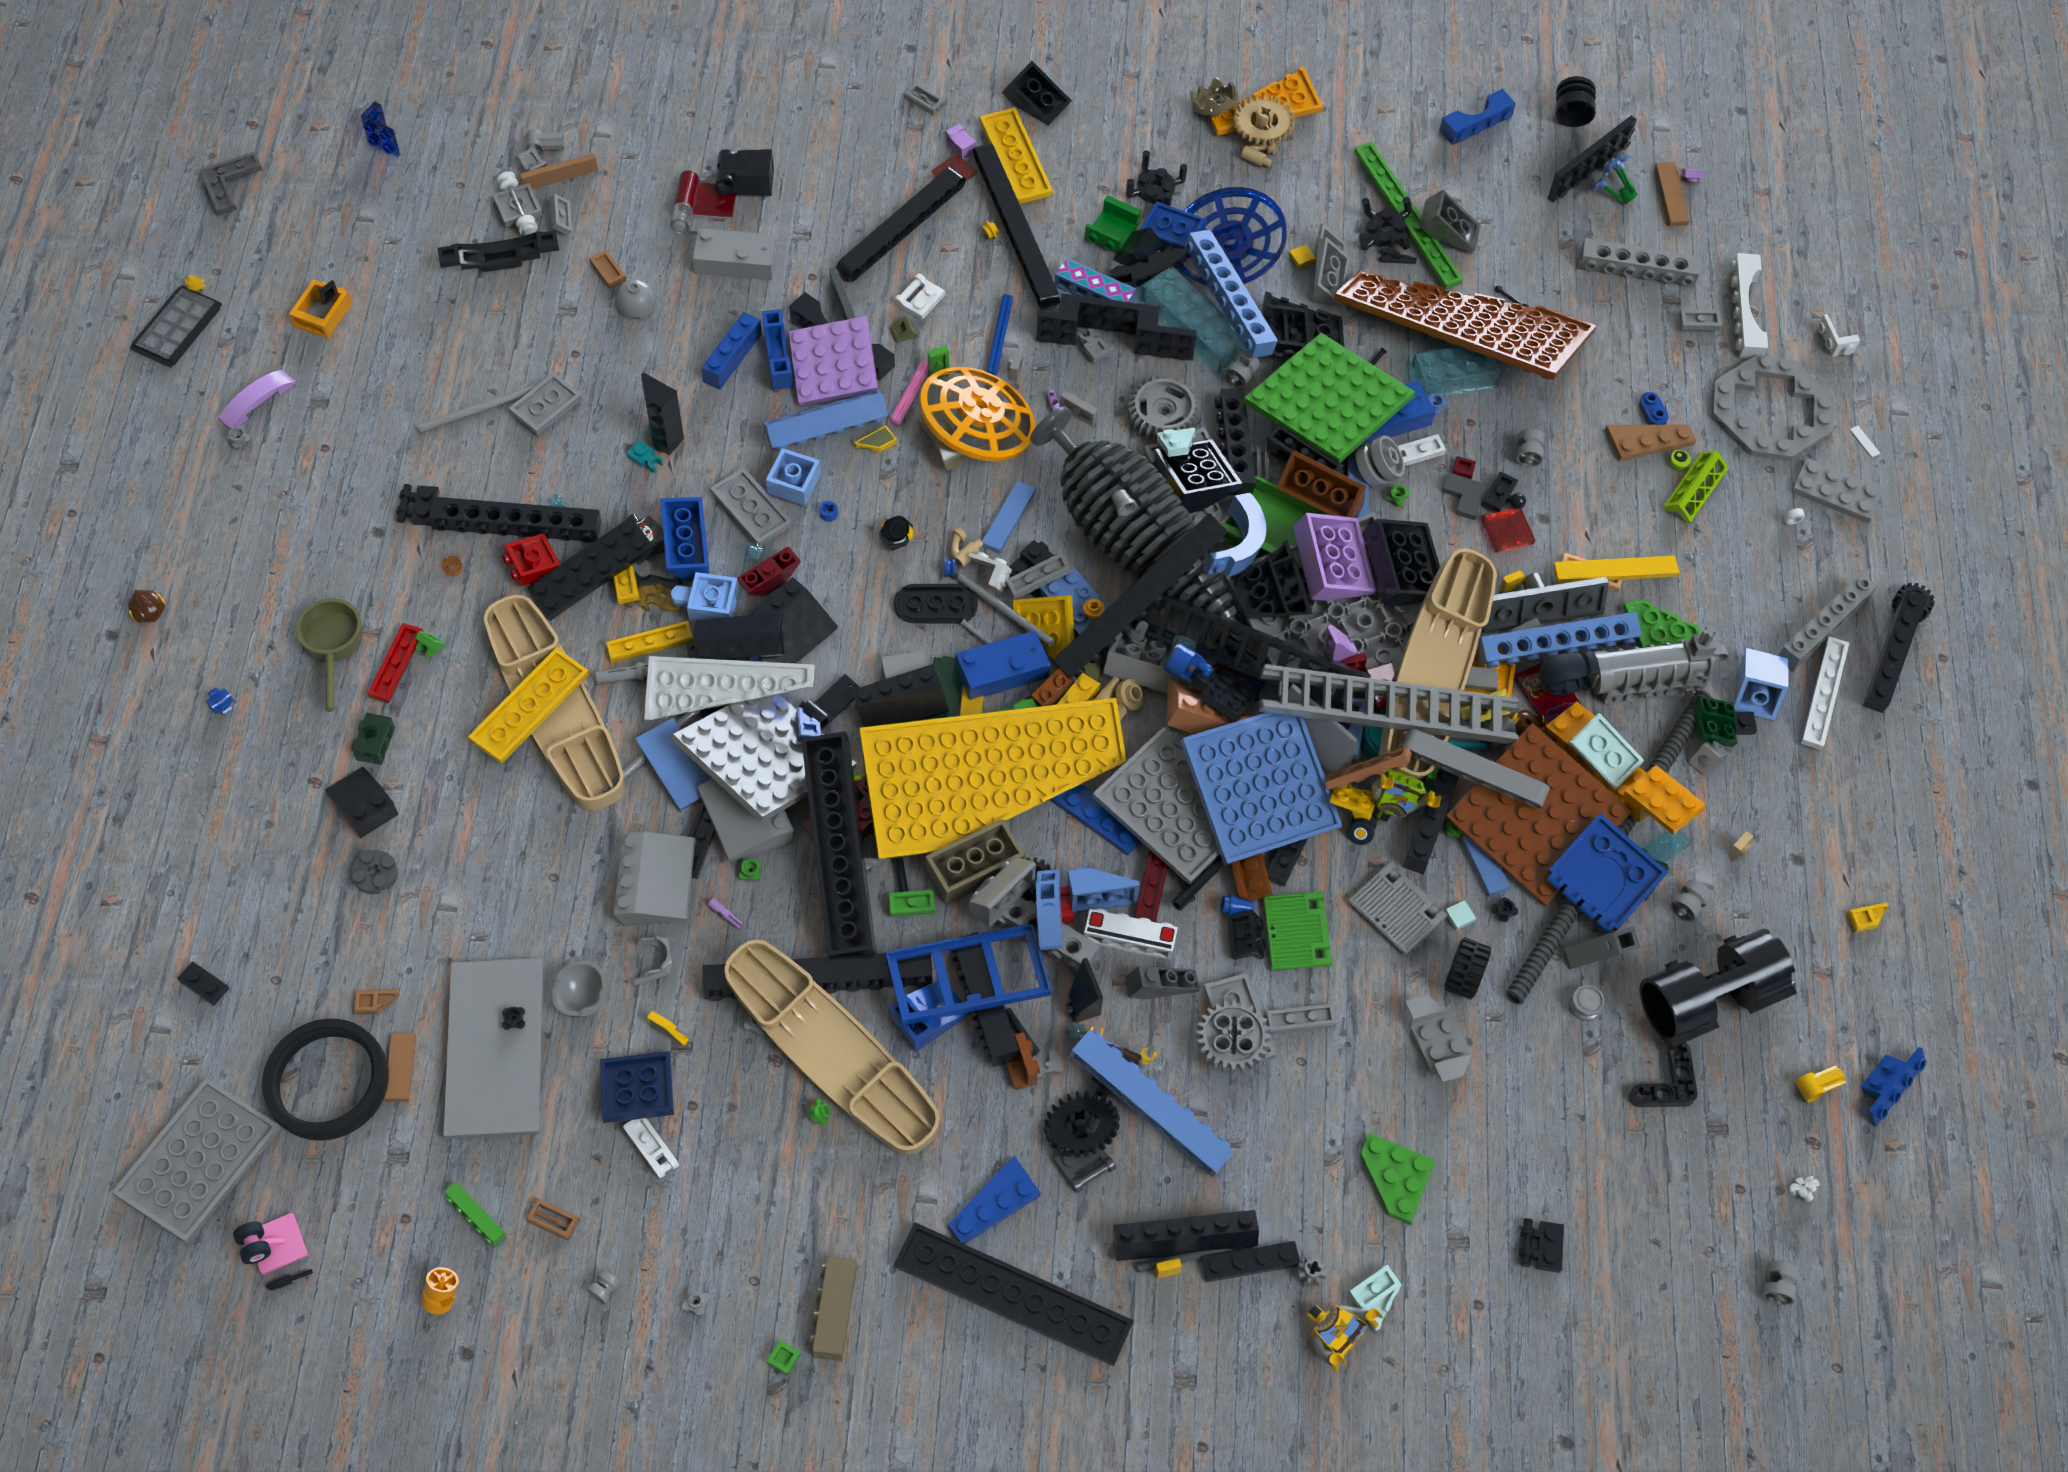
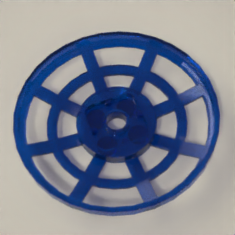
[1172,187,1287,286]

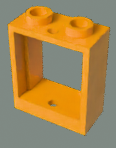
[289,279,352,339]

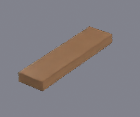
[520,153,598,189]
[1655,162,1689,226]

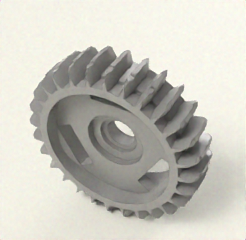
[1127,375,1202,442]

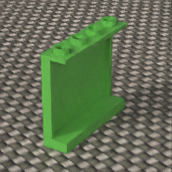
[1223,475,1327,558]

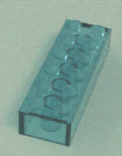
[1141,266,1245,374]

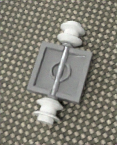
[492,172,543,236]

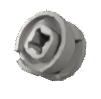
[1569,985,1605,1021]

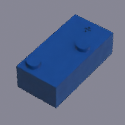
[1359,380,1435,447]
[954,630,1051,700]

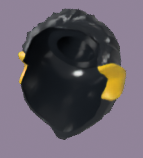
[878,515,914,551]

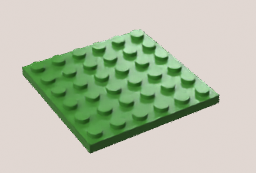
[1244,333,1415,463]

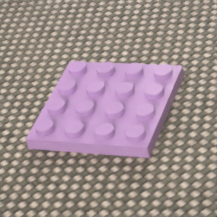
[789,316,878,406]

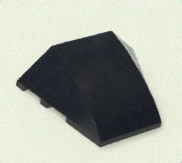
[1234,540,1313,619]

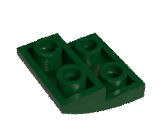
[1695,695,1738,747]

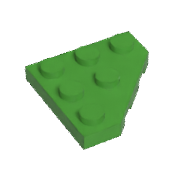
[1623,599,1701,648]
[1360,1133,1435,1225]

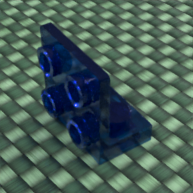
[361,101,400,157]

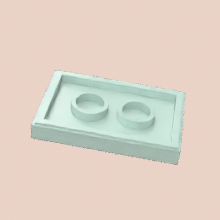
[1568,713,1644,791]

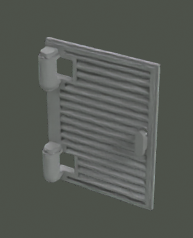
[1348,862,1448,955]

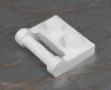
[893,273,945,321]

